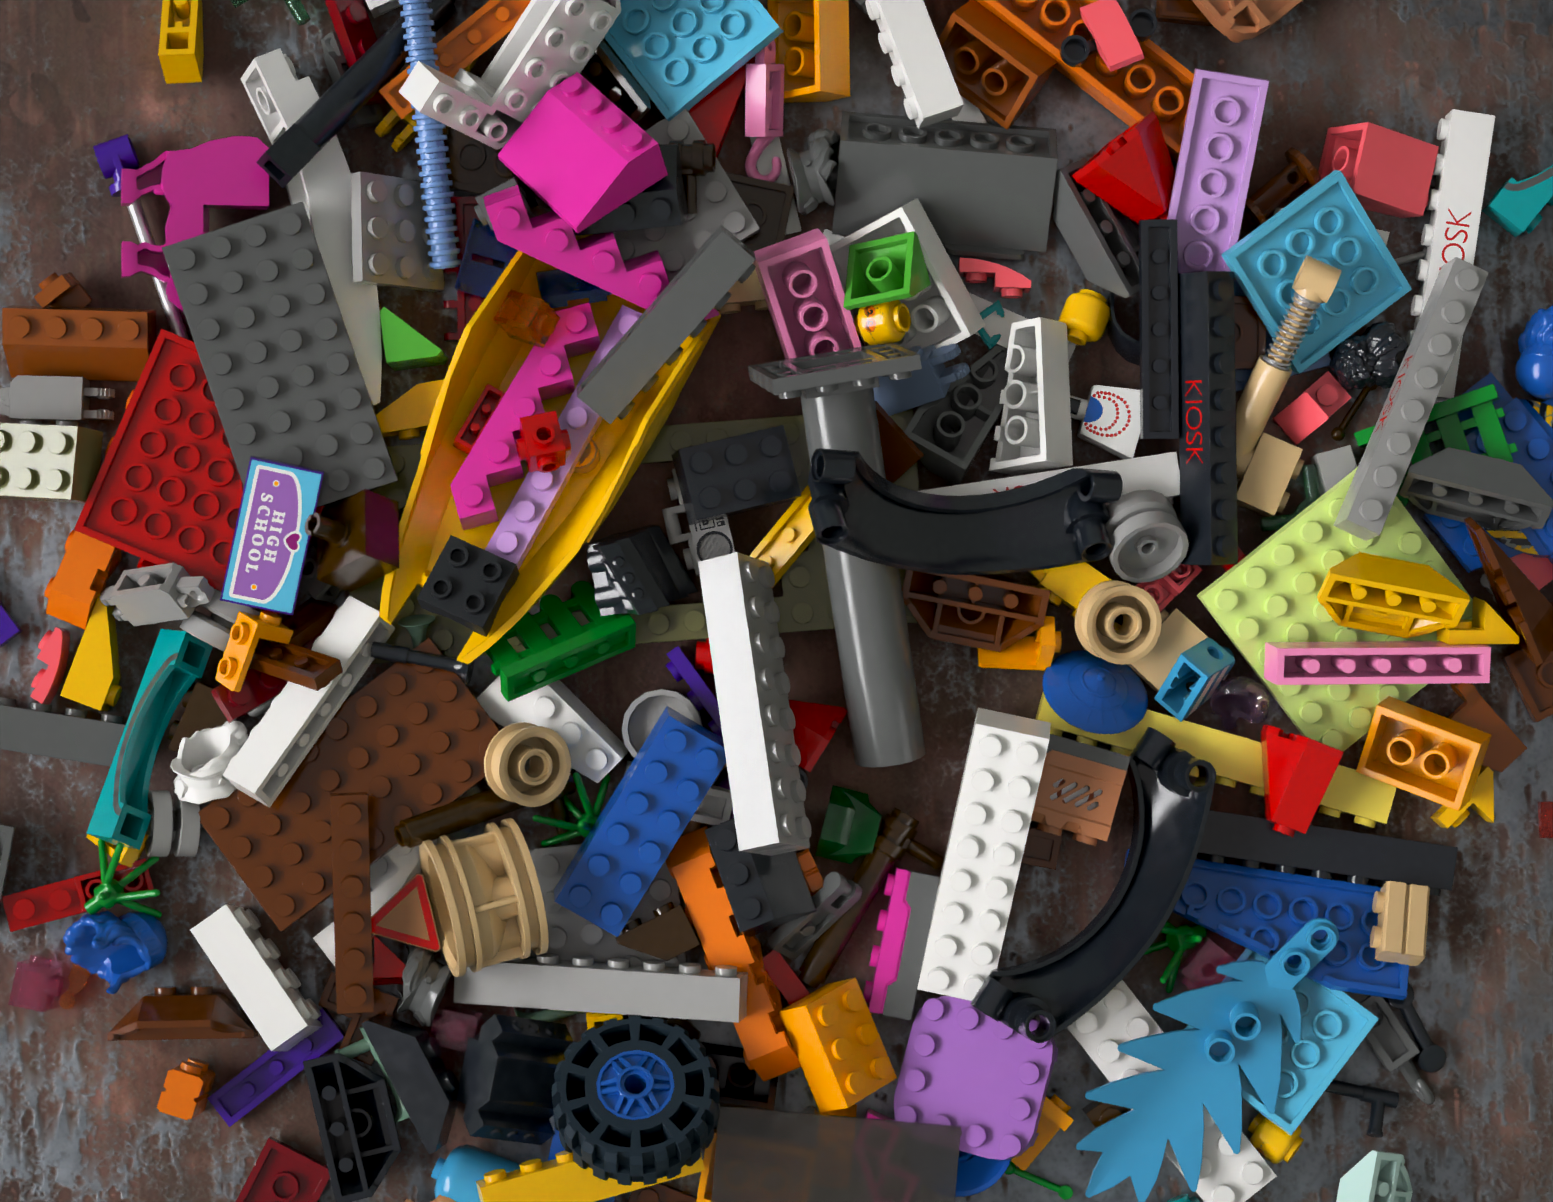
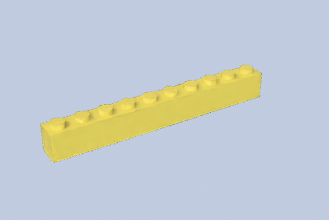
[1035,692,1397,828]

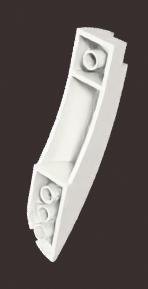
[240,48,382,405]

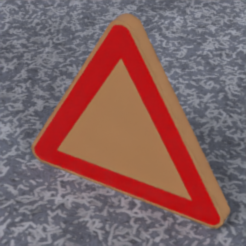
[371,873,441,952]

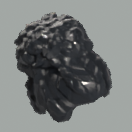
[1330,321,1408,389]

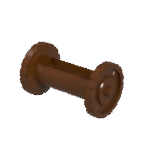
[1243,147,1321,229]

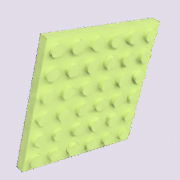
[1197,467,1473,752]

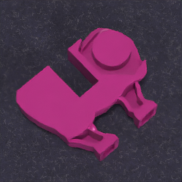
[121,136,269,312]

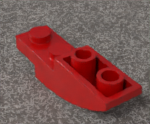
[2,858,154,932]

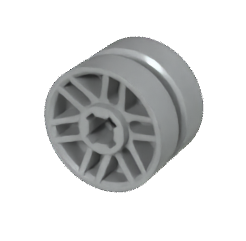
[145,790,200,857]

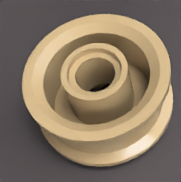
[1075,580,1162,665]
[484,722,571,807]

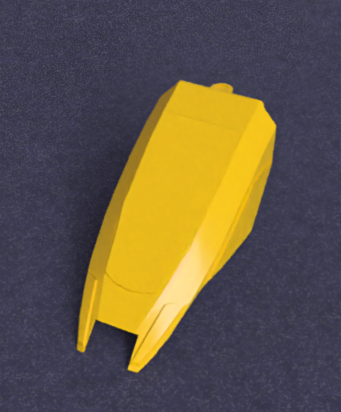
[379,234,721,664]

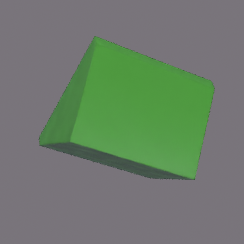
[844,231,931,310]
[380,307,449,371]

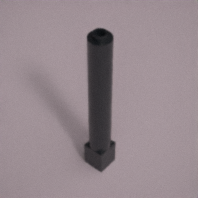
[256,0,456,188]

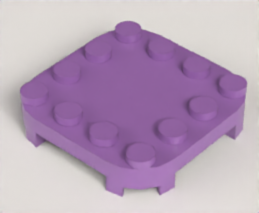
[893,996,1058,1160]

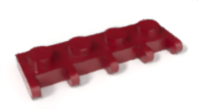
[443,196,494,342]

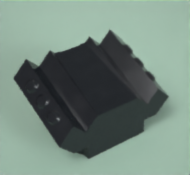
[586,525,698,616]
[456,1014,573,1145]

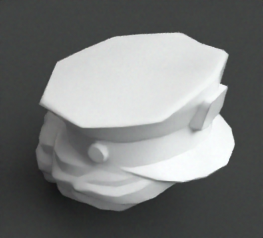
[170,721,249,805]

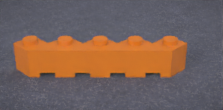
[44,389,135,630]
[666,826,801,1081]

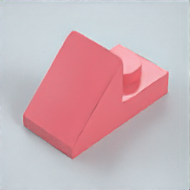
[1272,371,1352,446]

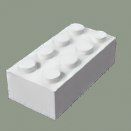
[190,904,322,1051]

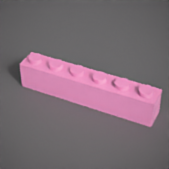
[1264,641,1491,685]

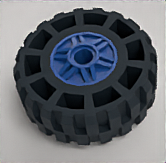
[552,1015,719,1186]

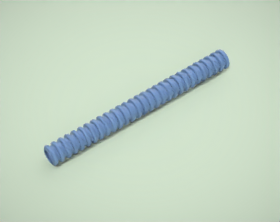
[399,0,462,269]

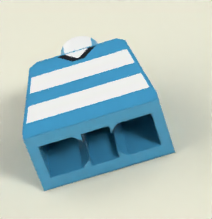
[1154,638,1235,722]

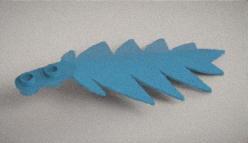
[1076,918,1339,1202]

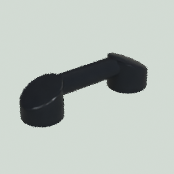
[1060,8,1157,67]
[1383,983,1447,1073]

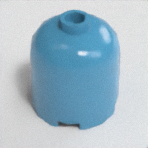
[431,1144,520,1202]

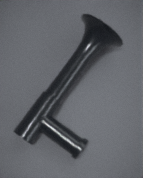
[370,641,475,687]
[1325,1080,1399,1138]

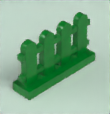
[1354,383,1518,507]
[485,581,636,702]

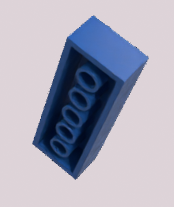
[554,706,726,937]

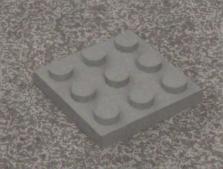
[351,172,444,292]

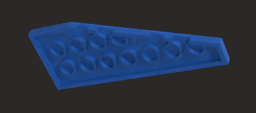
[1124,849,1409,1000]

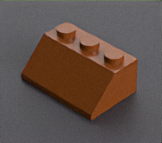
[939,0,1057,130]

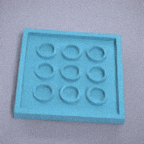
[604,0,783,121]
[1221,170,1412,374]
[1184,948,1379,1136]

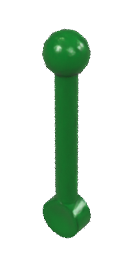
[1005,1161,1073,1200]

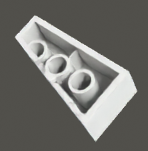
[989,317,1073,476]
[477,675,628,783]

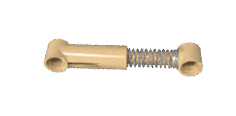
[1236,255,1341,479]

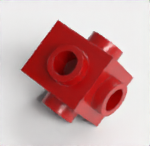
[516,410,571,473]

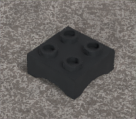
[417,535,520,637]

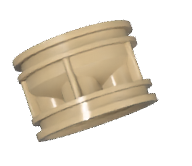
[419,818,549,977]

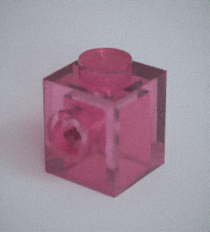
[1179,937,1236,990]
[8,955,64,1012]
[431,1006,482,1052]

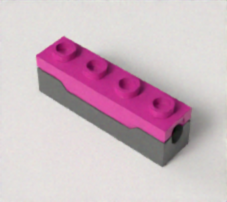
[863,867,940,1020]

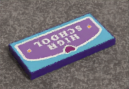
[220,456,324,615]

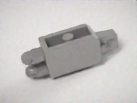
[0,375,115,426]
[99,563,215,626]

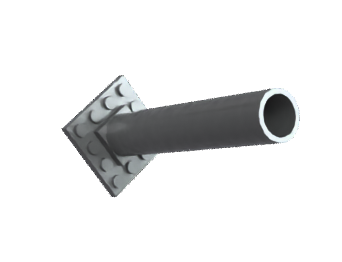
[748,343,926,767]

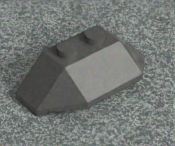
[1053,158,1139,298]
[1399,447,1553,530]

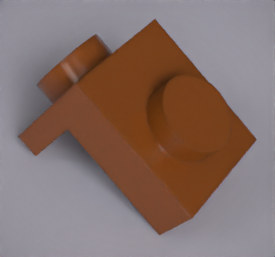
[34,272,92,308]

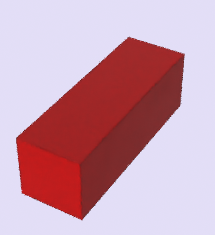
[453,383,505,454]
[763,949,810,1005]

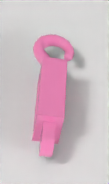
[745,40,784,182]

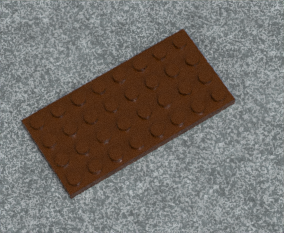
[198,638,500,932]

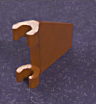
[1447,683,1527,772]

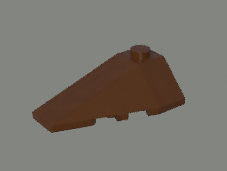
[1463,517,1553,666]

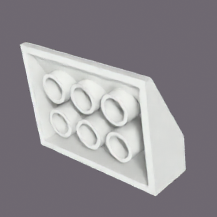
[829,198,986,349]

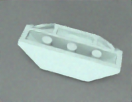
[1336,1150,1413,1202]

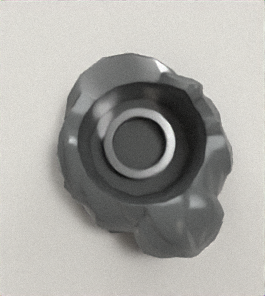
[787,128,840,216]
[397,944,452,1027]

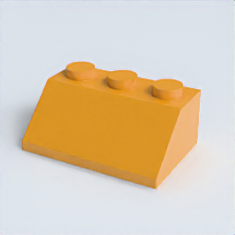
[768,0,850,103]

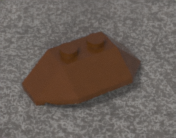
[902,570,1051,652]
[108,986,259,1041]

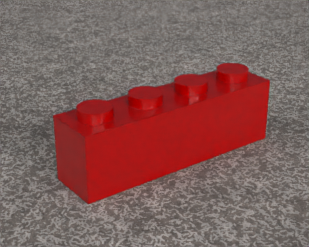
[688,56,755,159]

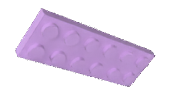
[1167,68,1269,273]

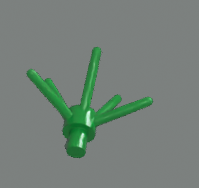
[532,772,610,847]
[84,839,162,918]
[1144,921,1206,993]

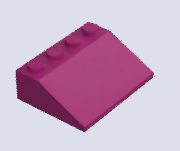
[498,72,668,233]

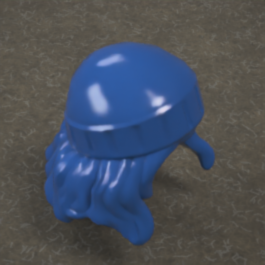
[1515,305,1553,399]
[63,911,168,994]

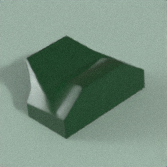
[815,785,882,864]

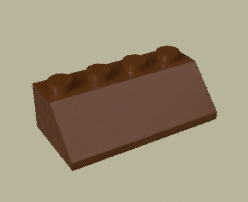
[2,305,156,381]

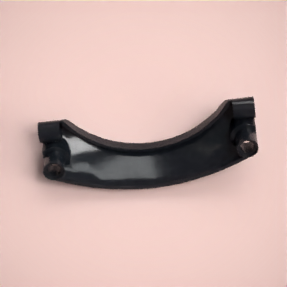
[808,448,1123,575]
[970,727,1216,1043]

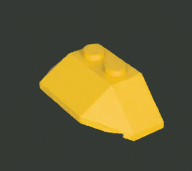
[1317,552,1470,638]

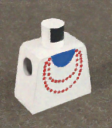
[1070,385,1140,459]

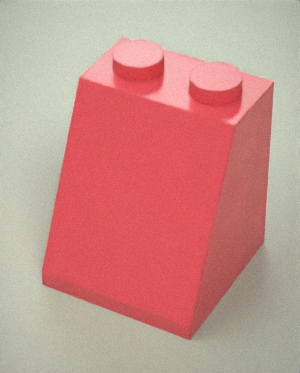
[1318,122,1439,218]

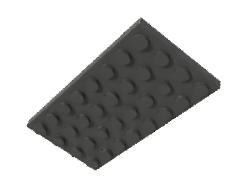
[162,202,398,508]

